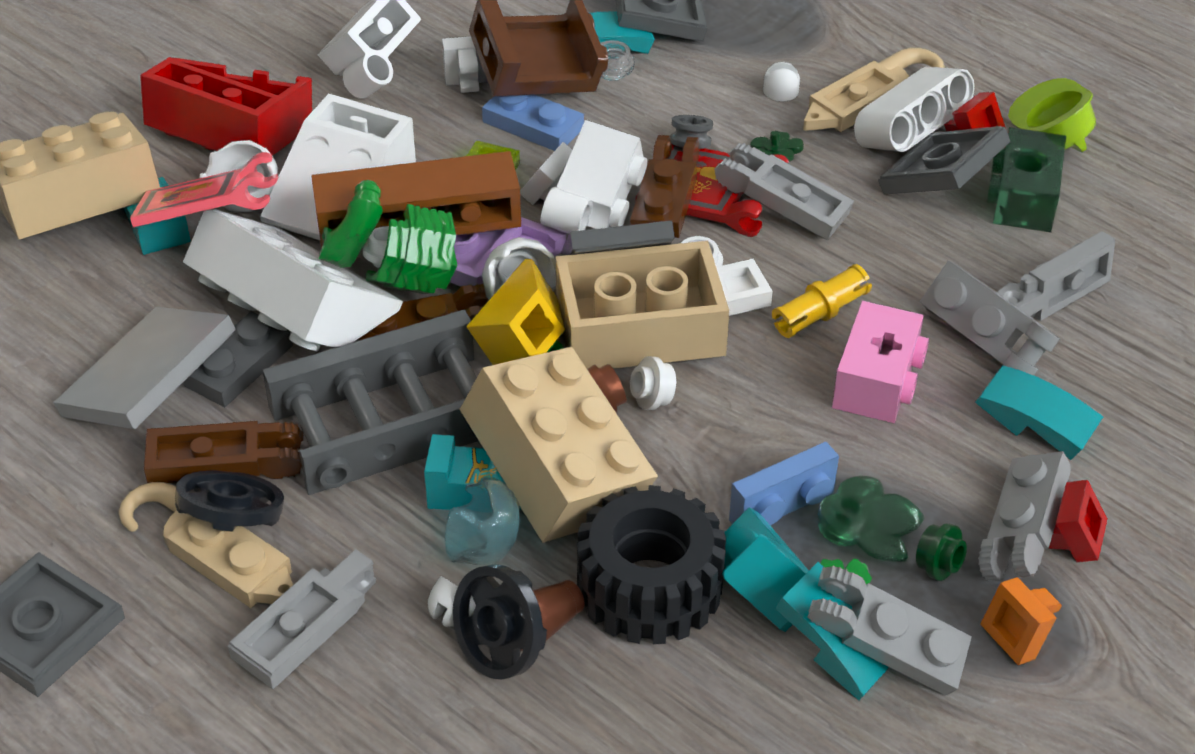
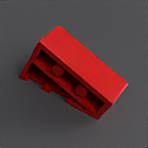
[140,57,312,156]

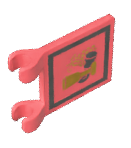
[130,152,279,227]

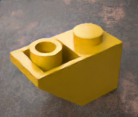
[466,259,565,365]

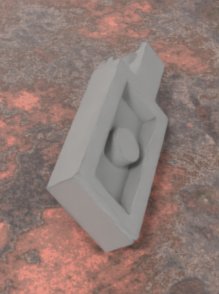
[996,231,1115,321]
[227,549,376,689]

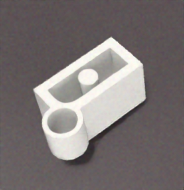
[318,0,421,99]
[540,120,647,234]

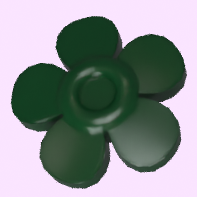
[750,130,804,162]

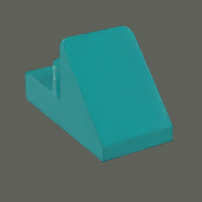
[722,507,809,632]

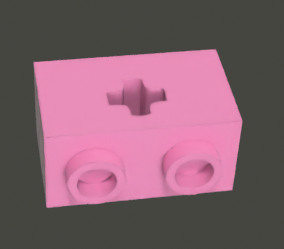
[832,301,929,423]

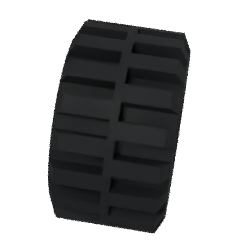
[577,485,726,645]

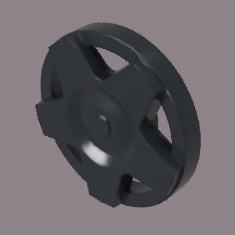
[175,470,284,532]
[453,564,547,680]

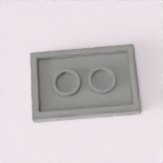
[53,307,236,429]

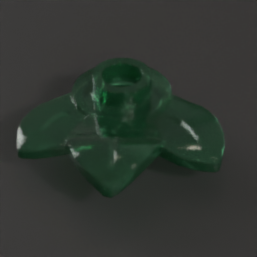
[817,476,925,562]

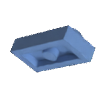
[482,94,584,151]
[729,442,839,525]

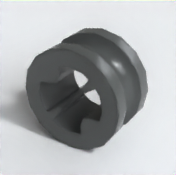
[670,115,713,149]

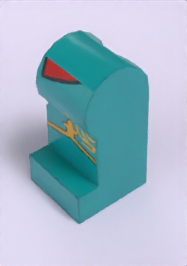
[424,434,521,513]

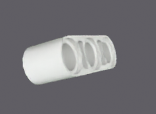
[854,67,975,152]

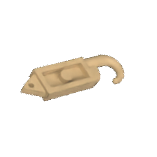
[803,48,945,132]
[119,482,293,608]

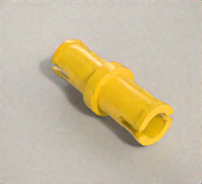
[772,264,872,338]

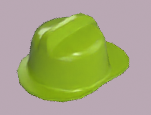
[1008,78,1096,153]

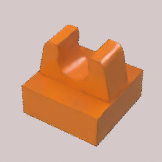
[980,577,1062,665]

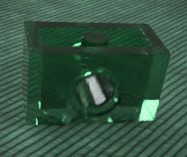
[986,127,1066,233]

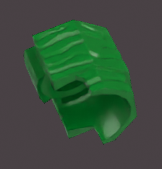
[366,204,457,294]

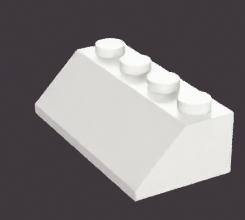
[183,209,403,351]

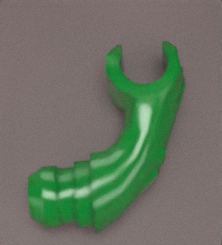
[319,180,383,268]

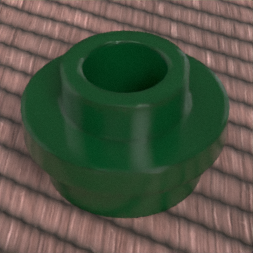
[916,523,967,581]

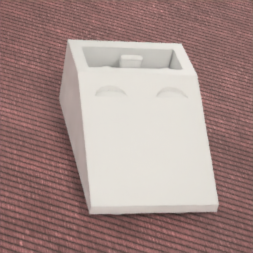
[260,93,416,240]

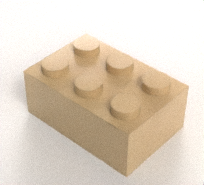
[0,112,160,240]
[556,241,729,369]
[460,347,658,543]

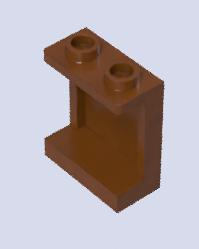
[469,0,608,96]

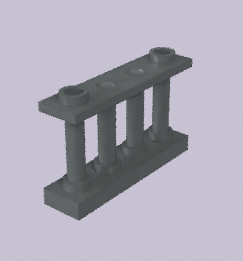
[262,309,479,495]

